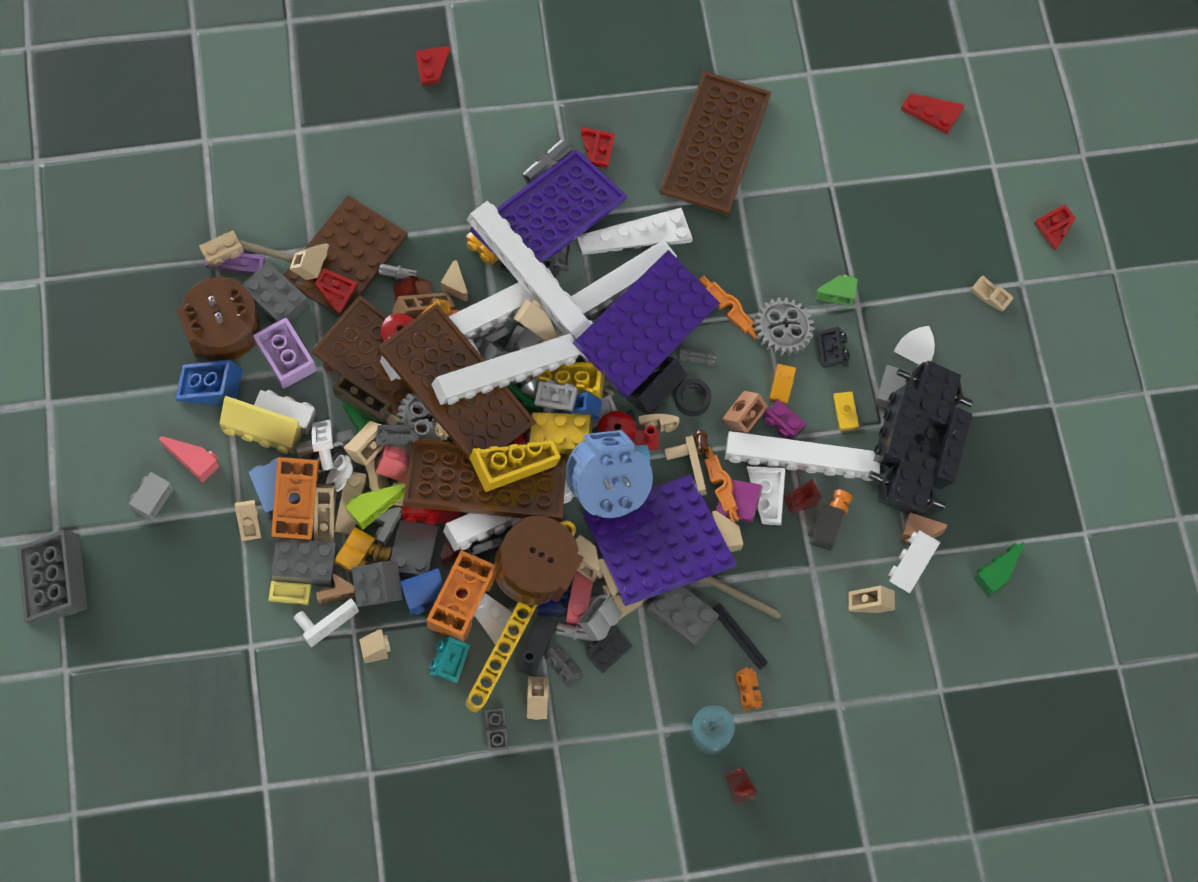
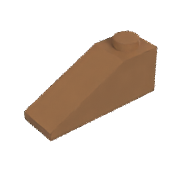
[392,292,455,319]

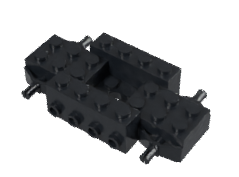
[868,360,973,516]

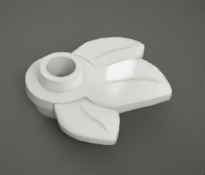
[325,455,353,492]

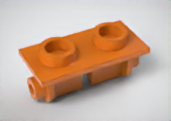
[736,667,763,712]

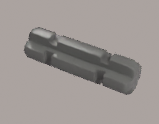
[679,349,716,366]

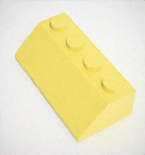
[219,396,302,454]

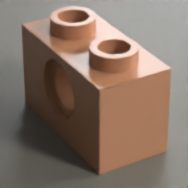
[722,391,768,434]

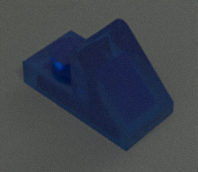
[536,586,571,617]

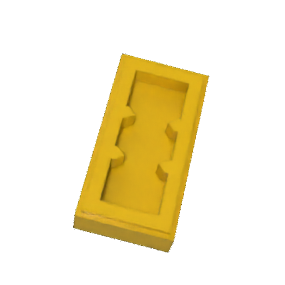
[833,392,859,431]

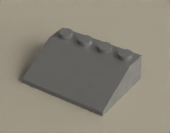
[17,530,88,623]

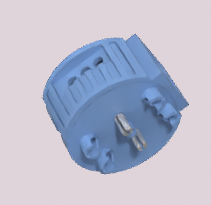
[565,430,653,518]

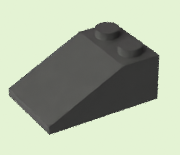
[390,520,439,579]

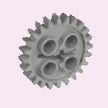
[753,297,815,356]
[396,393,451,442]

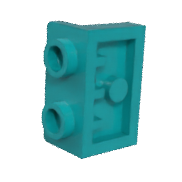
[429,636,470,683]

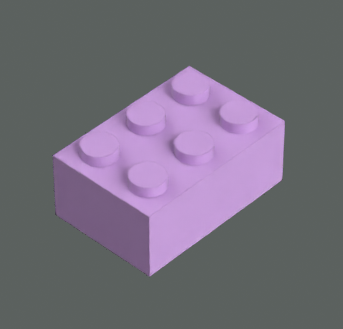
[253,317,316,389]

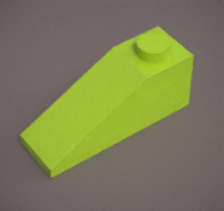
[345,483,405,530]

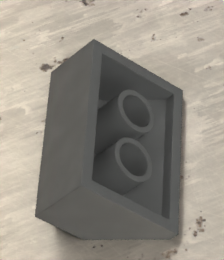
[295,429,363,484]

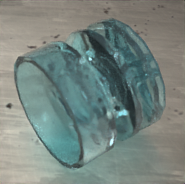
[690,705,735,754]

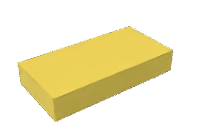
[269,581,311,605]

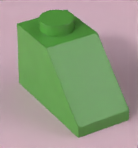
[815,275,858,306]

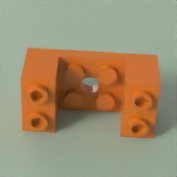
[271,457,319,540]
[426,550,495,643]

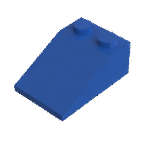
[175,360,243,406]

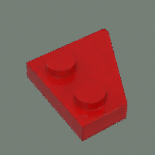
[416,46,450,85]
[580,127,615,168]
[1034,204,1075,251]

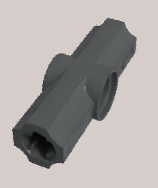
[523,140,572,184]

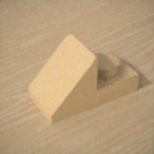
[235,500,261,541]

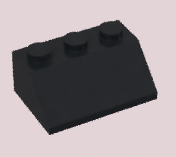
[618,357,688,414]

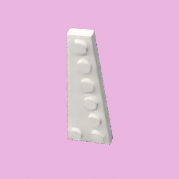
[576,208,693,255]

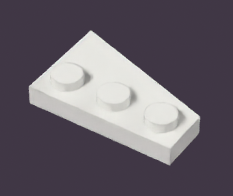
[747,466,785,525]
[474,593,517,653]

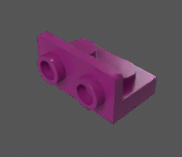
[763,399,807,440]

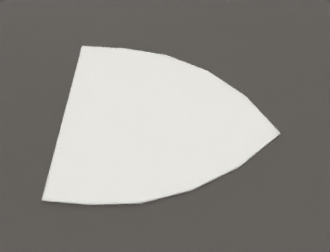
[894,326,935,364]

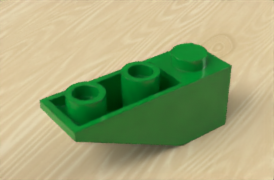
[974,542,1025,598]

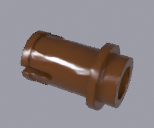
[693,430,709,455]

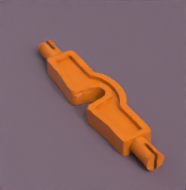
[699,275,759,340]
[705,447,739,522]

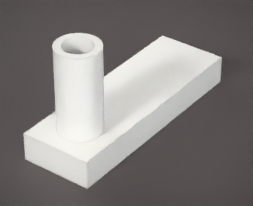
[312,419,333,470]
[294,599,359,647]

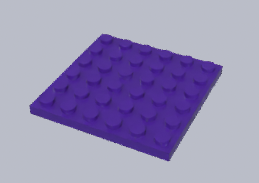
[583,475,736,606]

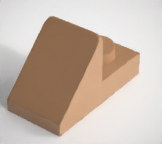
[316,573,356,605]

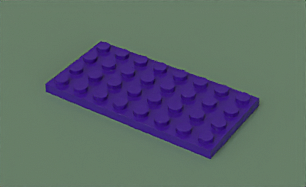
[470,149,627,263]
[573,250,720,398]

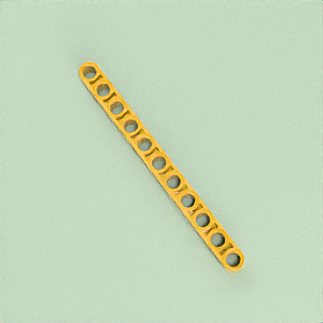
[466,521,576,712]

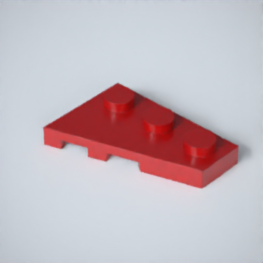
[901,93,965,135]
[401,506,461,526]

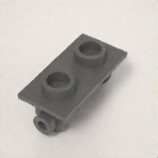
[376,425,418,445]
[544,646,582,688]

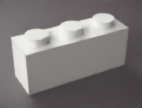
[254,390,316,435]
[888,530,940,593]

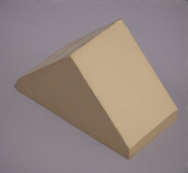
[441,260,468,301]

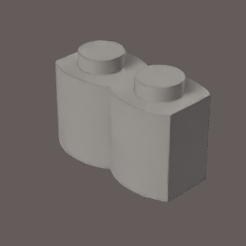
[578,595,622,641]

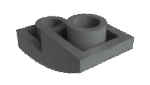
[484,708,509,751]

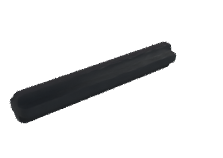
[712,603,768,670]

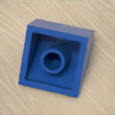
[400,569,443,615]

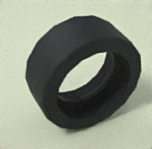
[675,378,711,417]

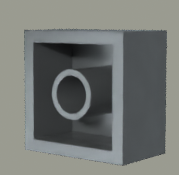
[352,561,403,607]

